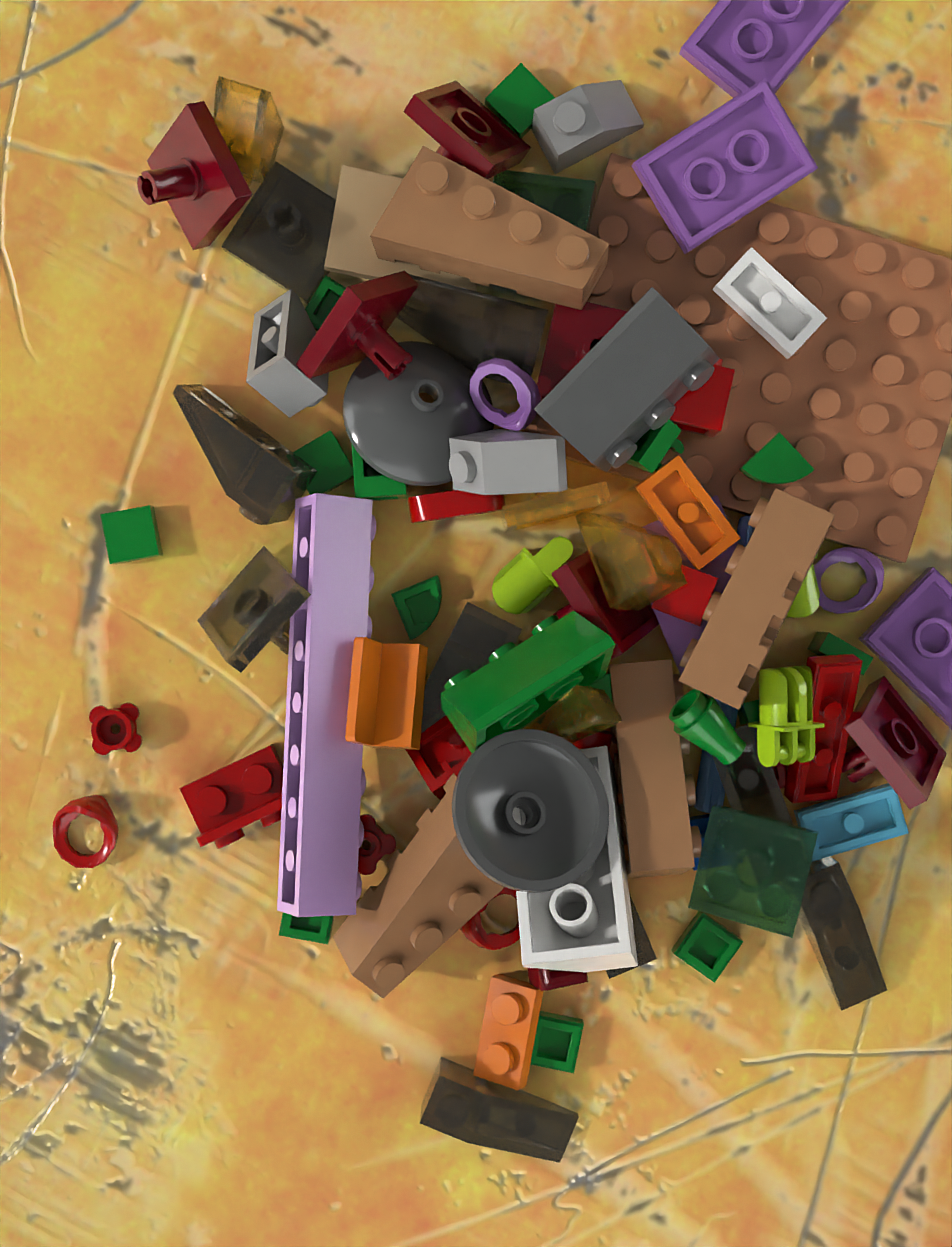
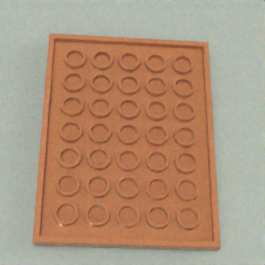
[524,153,952,563]

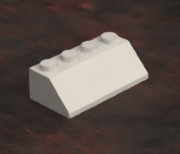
[512,746,638,972]

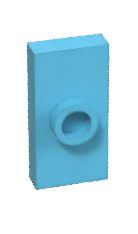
[794,783,909,862]

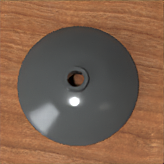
[343,341,494,486]
[452,729,609,893]

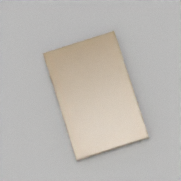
[324,165,477,301]

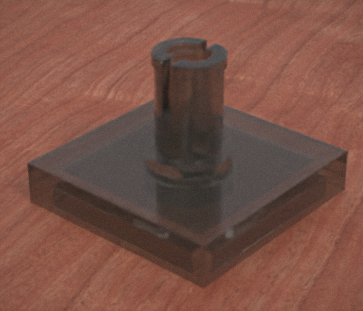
[221,161,336,305]
[197,546,311,673]

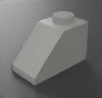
[532,80,644,174]
[246,289,329,418]
[449,429,568,495]

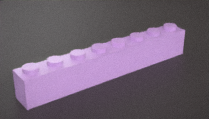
[277,493,376,917]

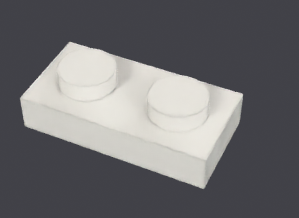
[713,247,827,360]

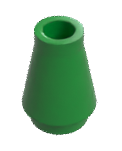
[669,689,746,765]

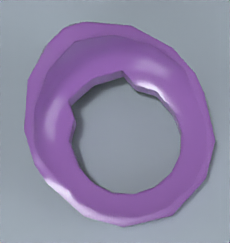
[470,358,541,431]
[814,547,885,614]

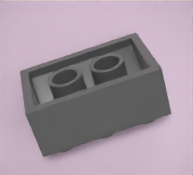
[534,287,720,472]

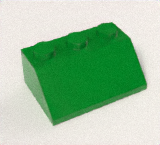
[441,610,615,753]

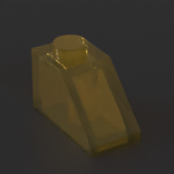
[213,76,284,186]
[575,512,687,610]

